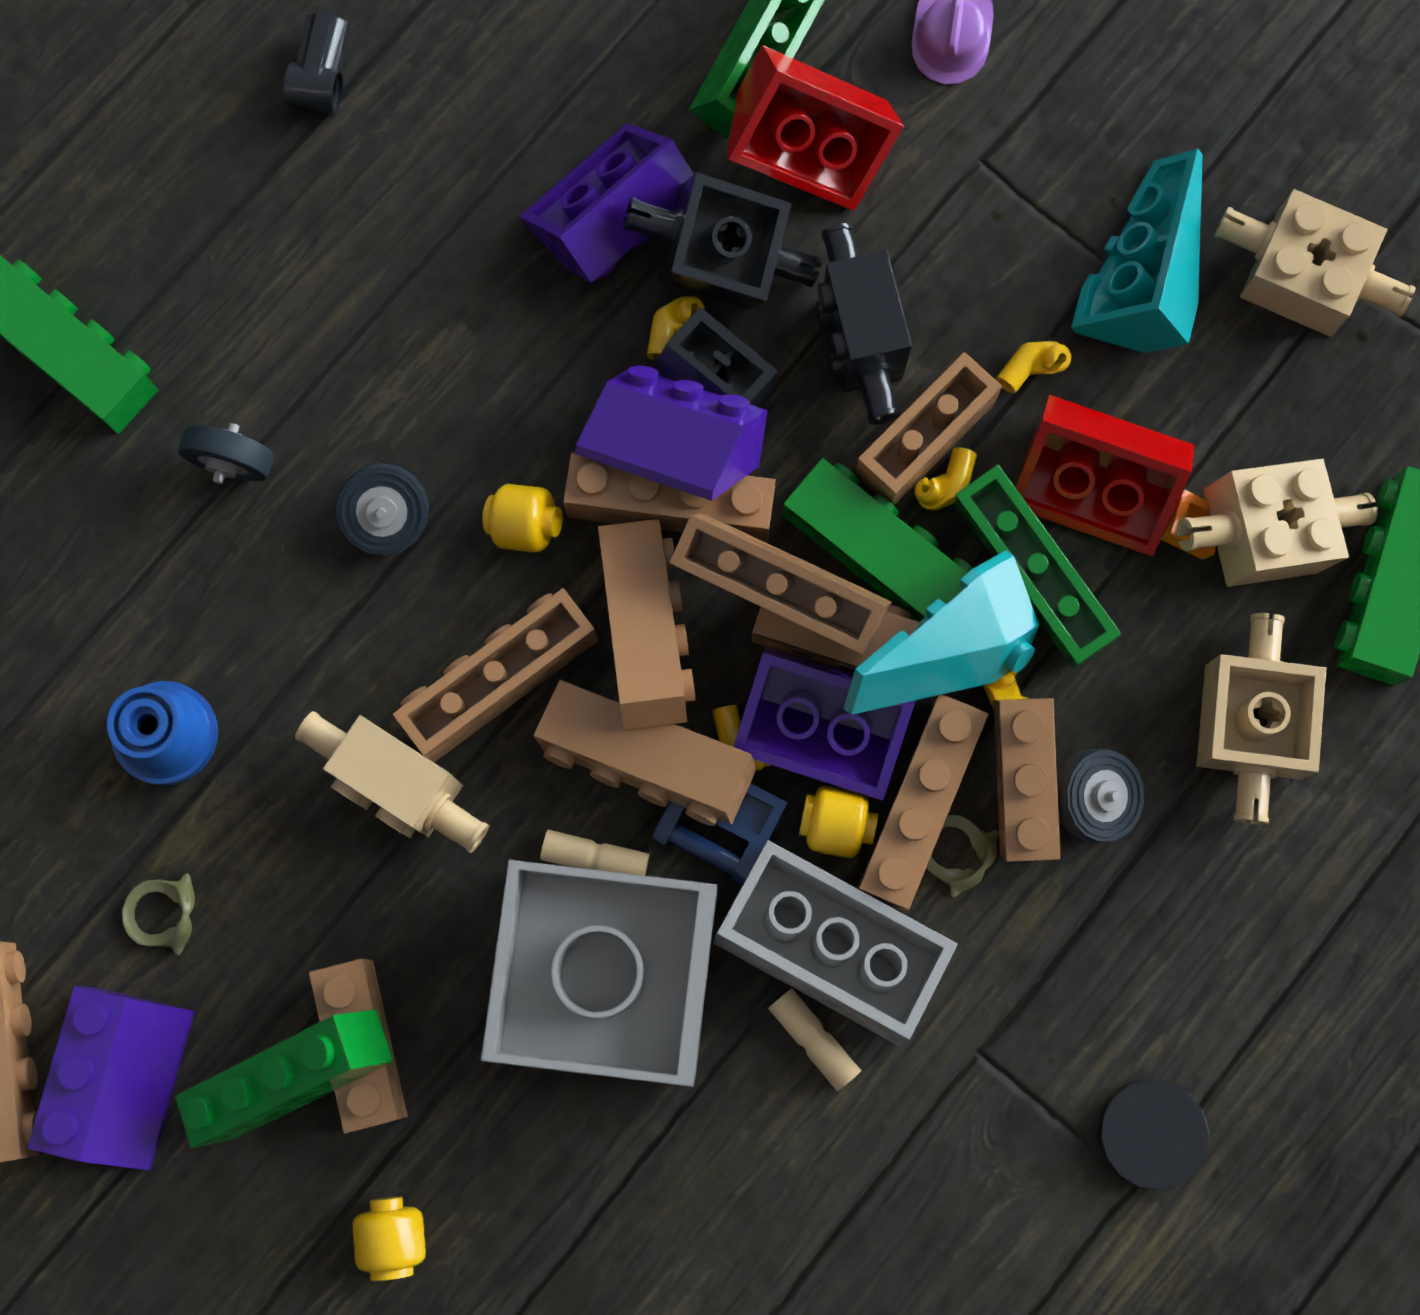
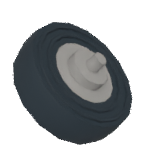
[178,423,274,484]
[336,463,429,556]
[1057,749,1144,843]

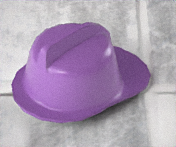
[912,0,993,85]

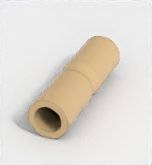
[540,830,650,876]
[768,988,861,1091]

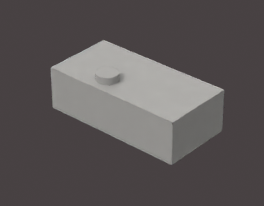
[713,840,958,1047]

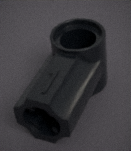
[283,10,350,115]

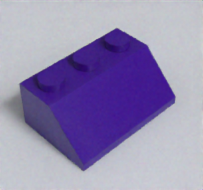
[519,123,694,283]
[575,366,768,501]
[734,646,916,800]
[27,986,195,1170]

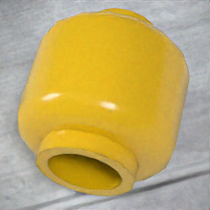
[482,484,563,553]
[799,785,878,858]
[353,1196,426,1281]

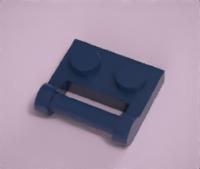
[652,783,788,887]

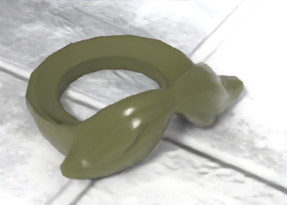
[926,815,999,898]
[122,873,195,956]

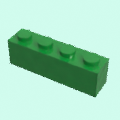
[689,0,824,139]
[0,256,158,434]
[782,458,973,622]
[955,464,1121,669]
[1334,466,1420,686]
[175,1009,393,1148]

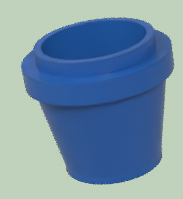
[107,681,218,786]

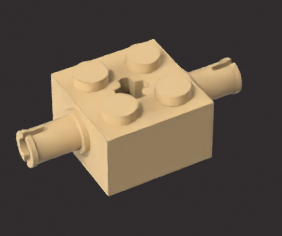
[1214,189,1416,337]
[1177,459,1377,587]
[1196,613,1326,825]
[295,711,489,853]

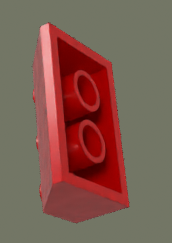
[726,45,904,211]
[1015,394,1194,557]

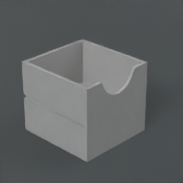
[481,860,717,1086]

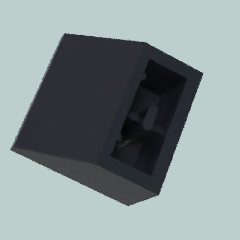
[652,307,778,408]

